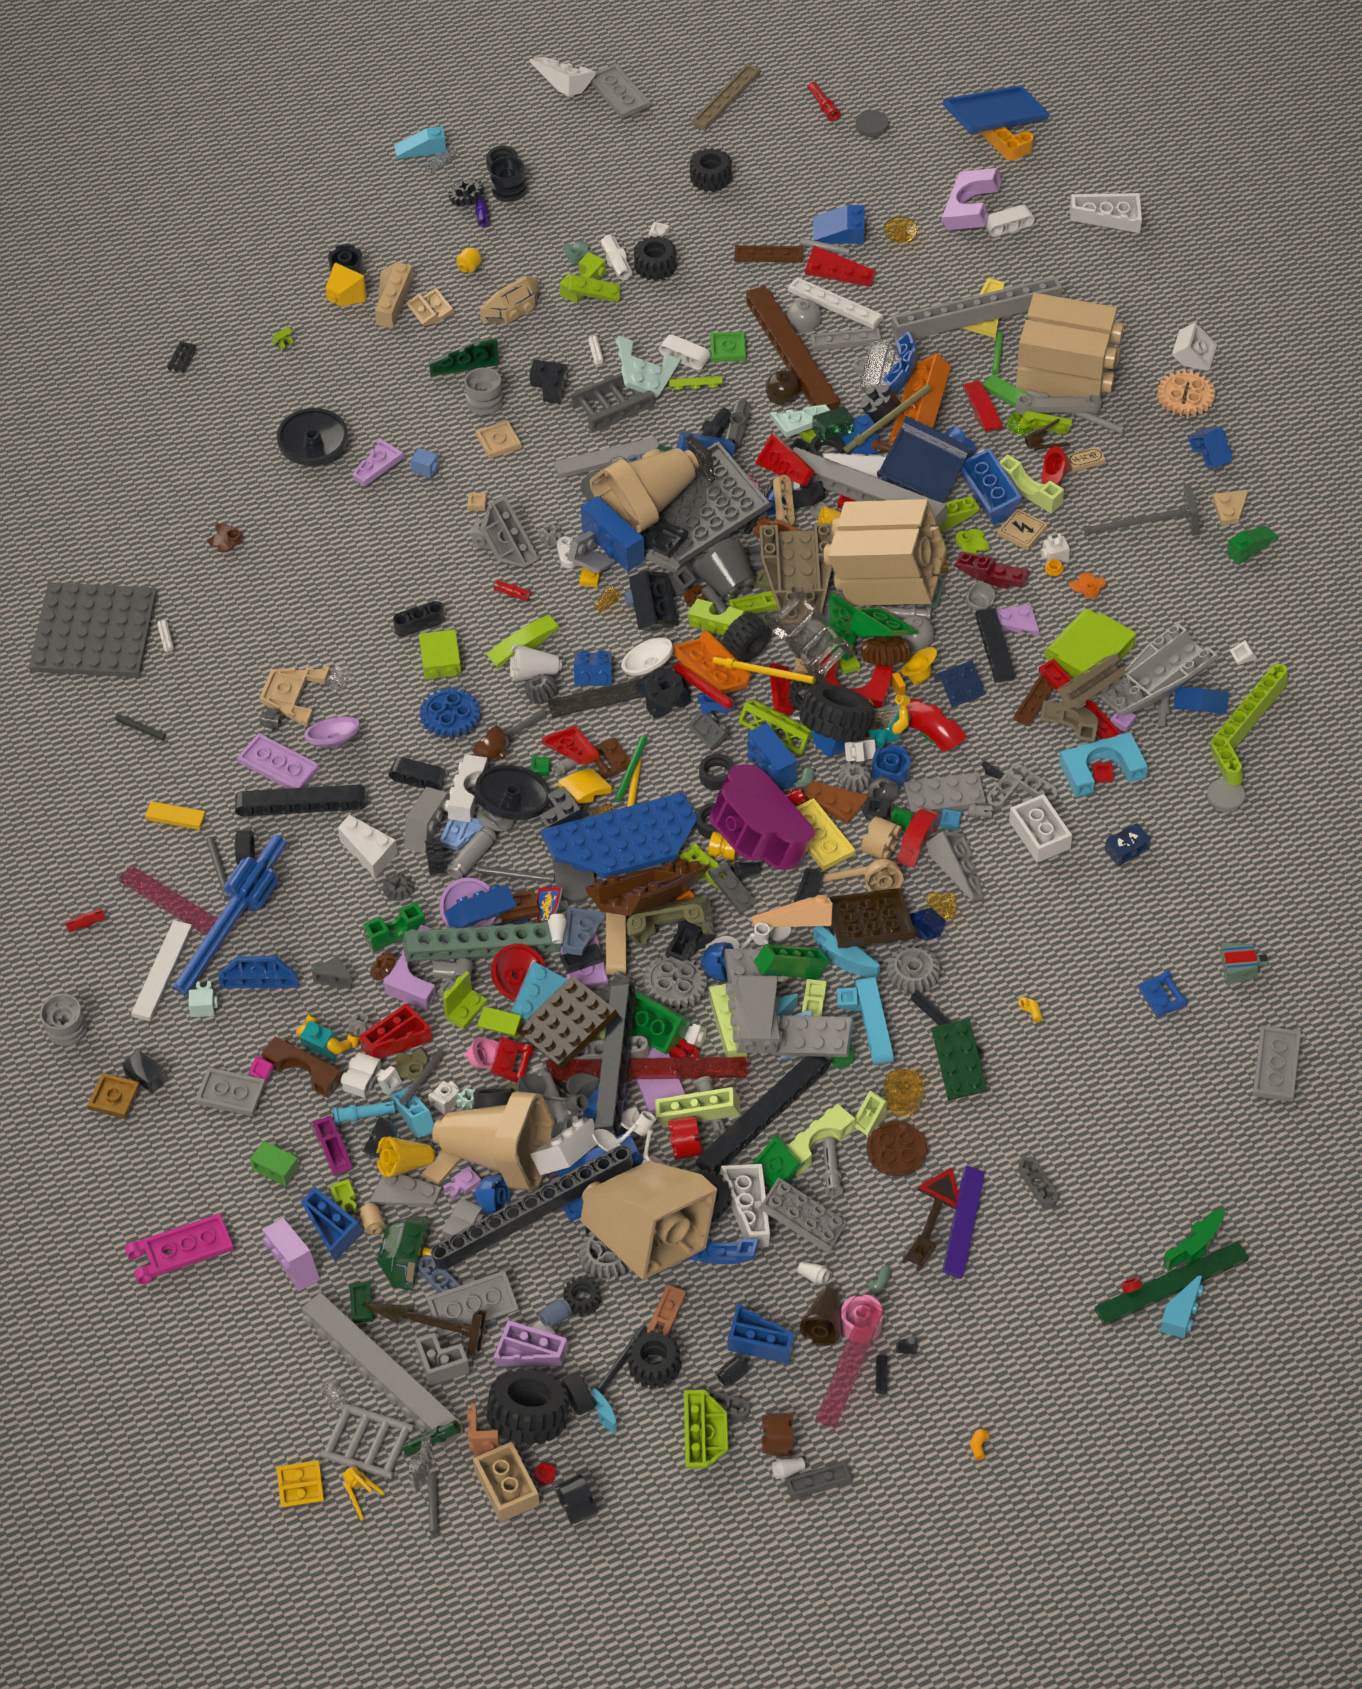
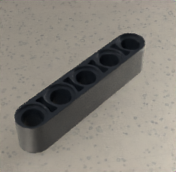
[976,608,1014,683]

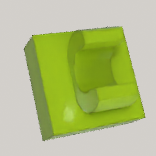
[271,326,293,350]

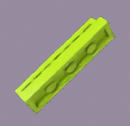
[738,699,813,755]

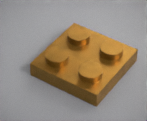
[87,1073,140,1119]

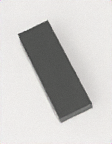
[785,1461,853,1500]

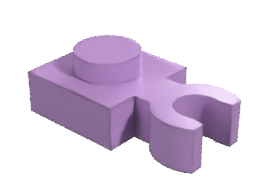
[443,1166,481,1200]

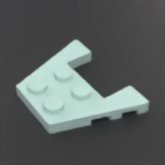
[616,336,680,398]

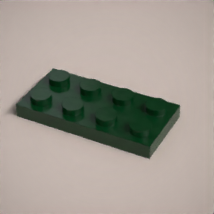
[931,1018,987,1101]

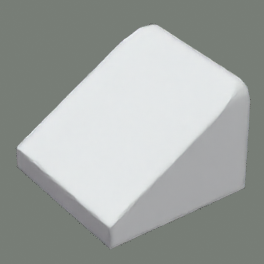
[1230,640,1258,665]

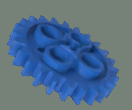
[420,686,481,739]

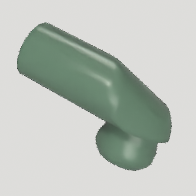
[793,767,815,789]
[868,1265,891,1293]

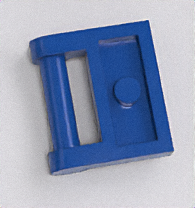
[697,693,734,714]
[1138,971,1189,1018]

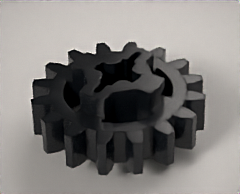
[448,178,485,207]

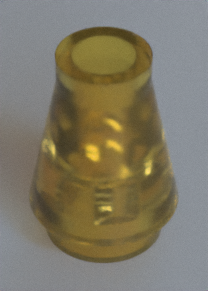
[594,586,620,612]

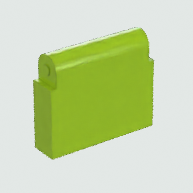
[1044,609,1137,679]

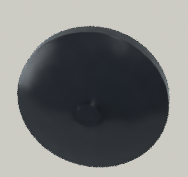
[277,408,348,466]
[474,765,551,820]

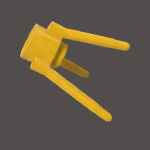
[343,1466,385,1521]

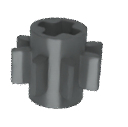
[260,708,282,732]

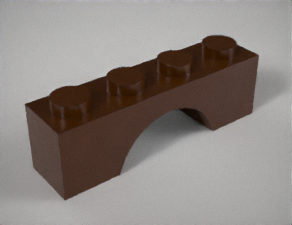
[261,1036,342,1099]

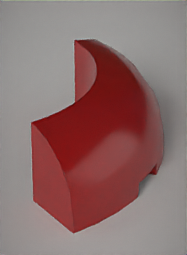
[899,698,967,752]

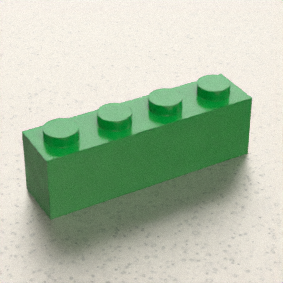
[753,944,830,979]

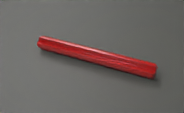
[673,662,734,709]

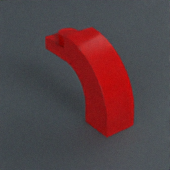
[896,808,943,868]

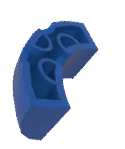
[882,331,917,395]

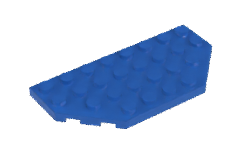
[541,792,697,879]

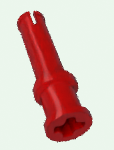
[807,82,841,121]

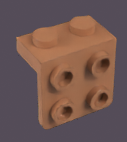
[467,1403,499,1458]

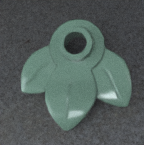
[562,241,596,264]

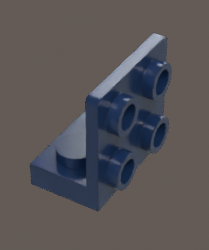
[933,660,985,707]

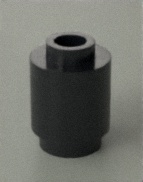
[716,1356,748,1387]

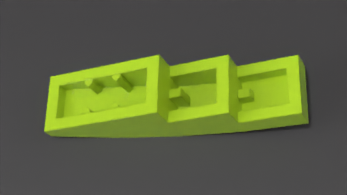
[486,614,560,669]

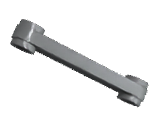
[1015,395,1102,415]

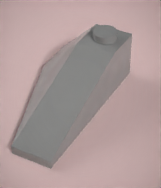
[926,831,984,901]

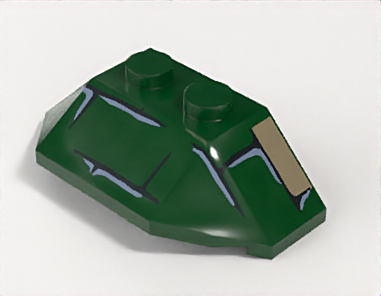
[377,1215,432,1291]

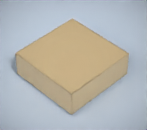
[467,493,487,511]

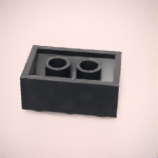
[629,571,679,631]

